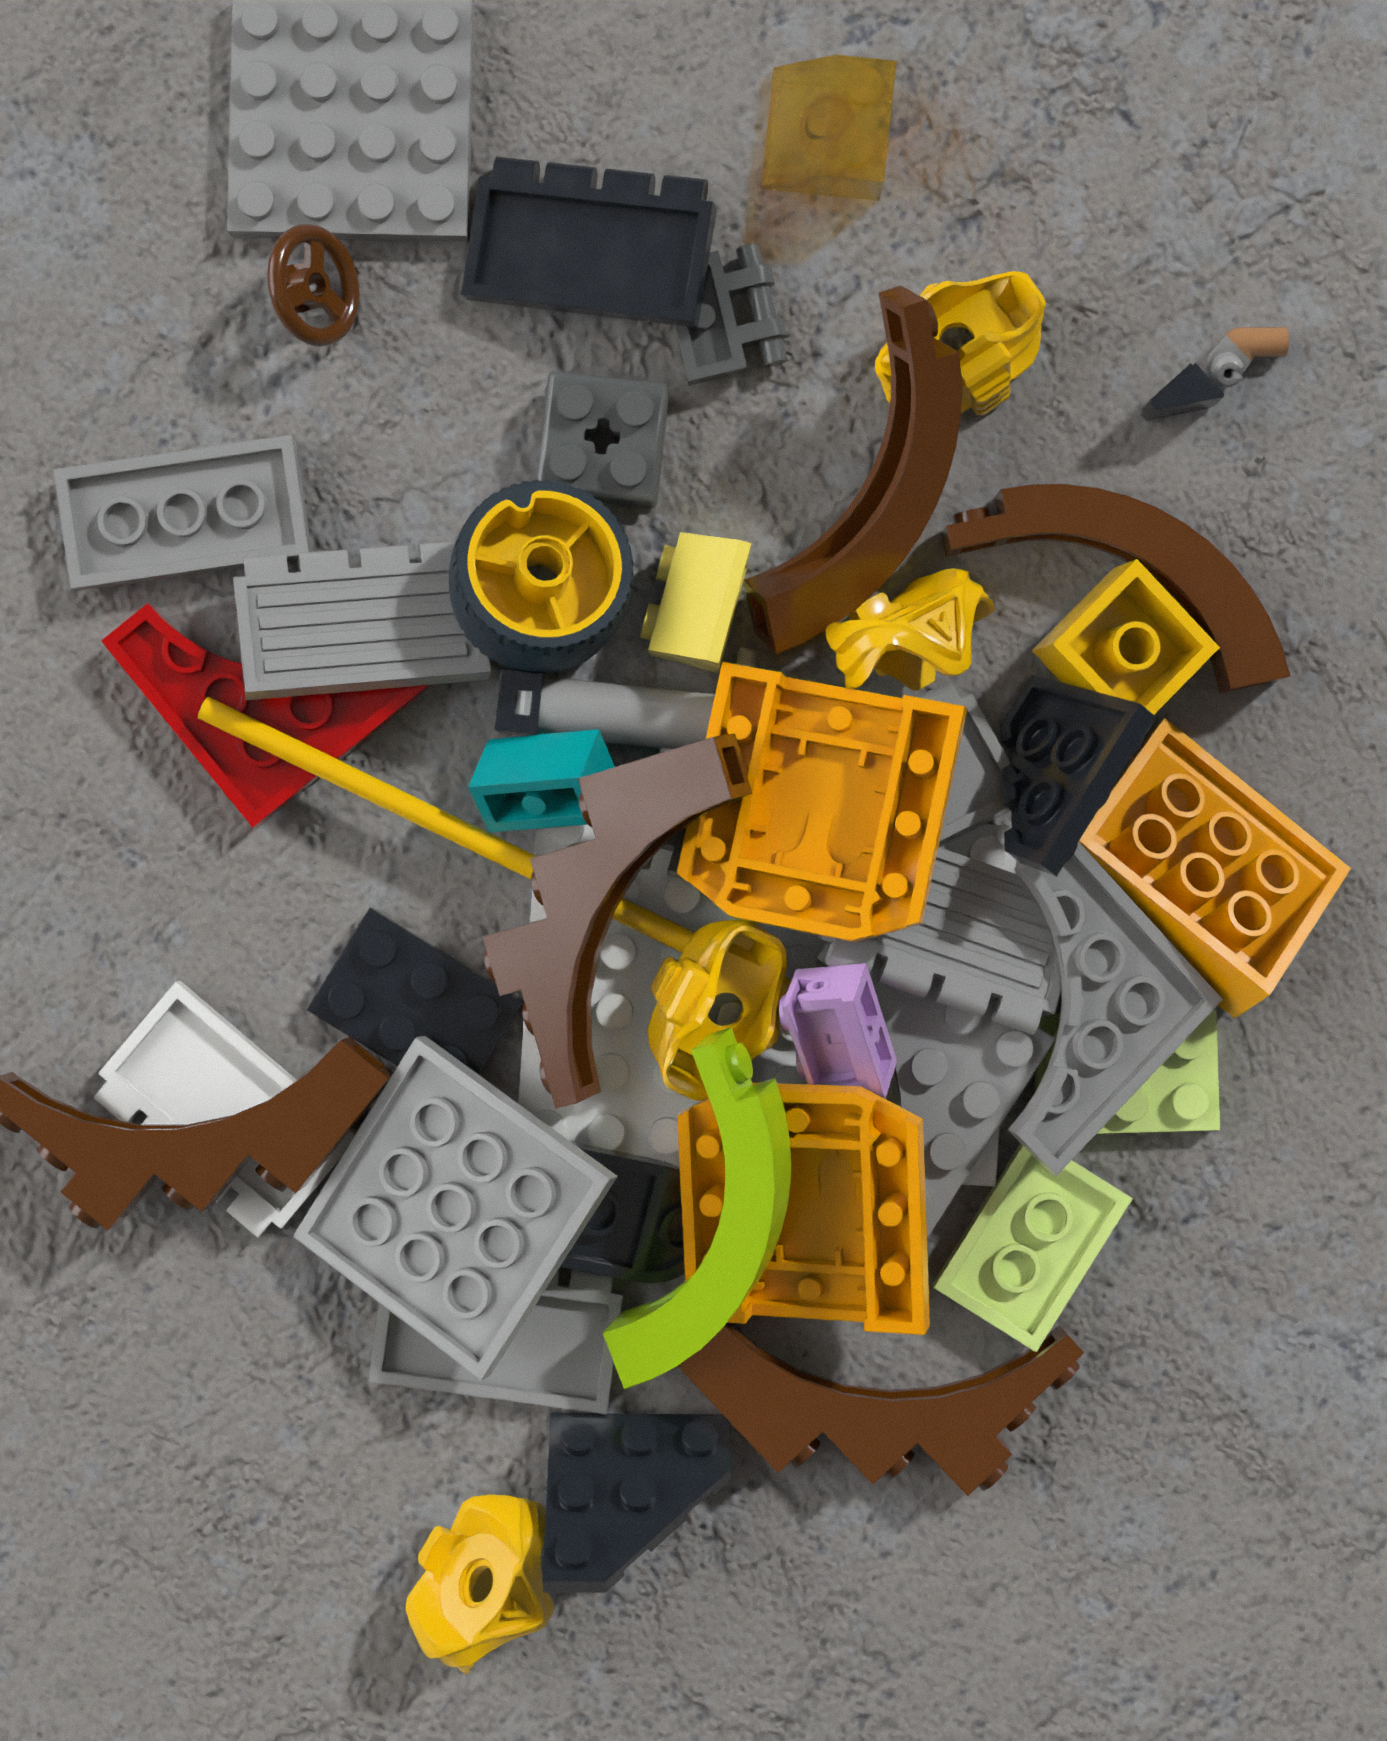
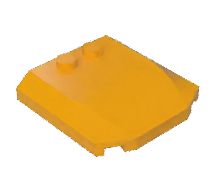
[677,662,967,943]
[677,1082,930,1335]

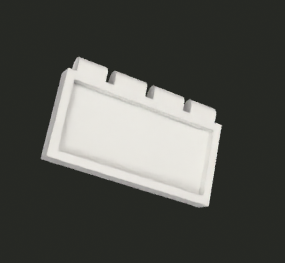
[94,981,358,1238]

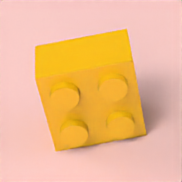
[1032,559,1220,715]

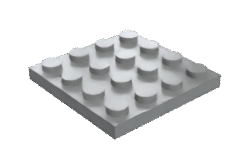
[227,0,474,242]
[293,1036,618,1380]

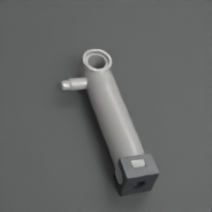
[495,648,758,749]

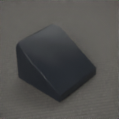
[1141,363,1224,421]

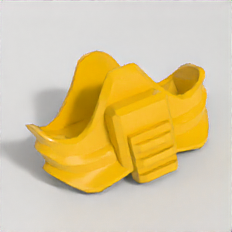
[875,271,1046,416]
[825,568,995,691]
[647,920,788,1101]
[406,1494,555,1675]

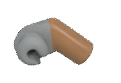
[1206,327,1289,387]

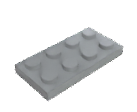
[53,435,312,591]

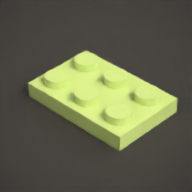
[1034,1009,1220,1134]
[932,1143,1133,1352]

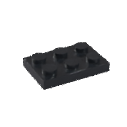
[307,908,524,1075]

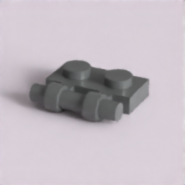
[674,243,788,386]

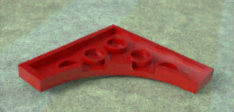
[101,603,434,828]

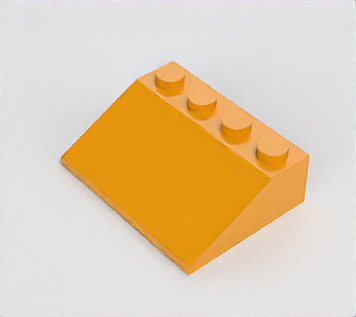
[1079,718,1351,1019]

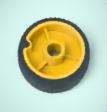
[449,480,633,674]

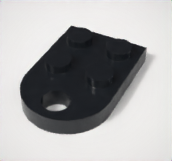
[560,1141,685,1284]

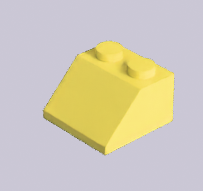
[640,532,751,674]

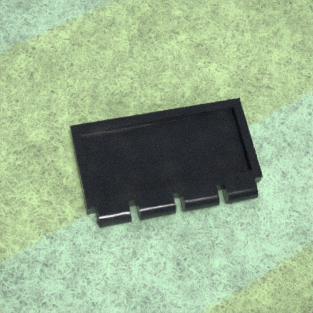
[461,157,717,328]

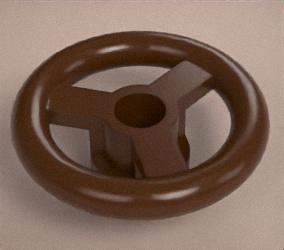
[267,224,360,346]

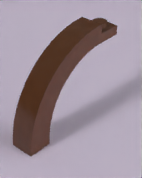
[743,286,962,654]
[941,484,1291,694]

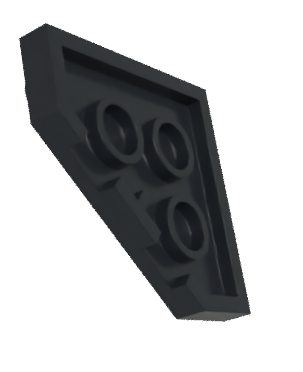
[1001,675,1156,877]
[542,1413,731,1593]

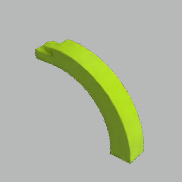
[603,1027,791,1389]

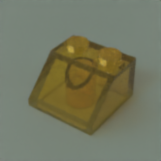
[761,55,897,201]

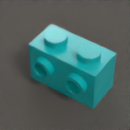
[468,729,615,832]

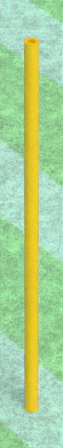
[198,697,792,1000]

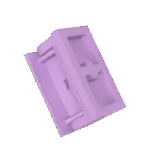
[779,963,897,1098]

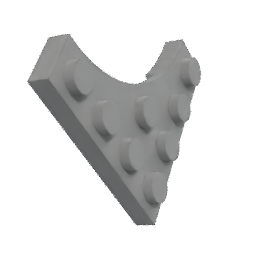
[1008,842,1223,1176]
[816,941,1055,1238]

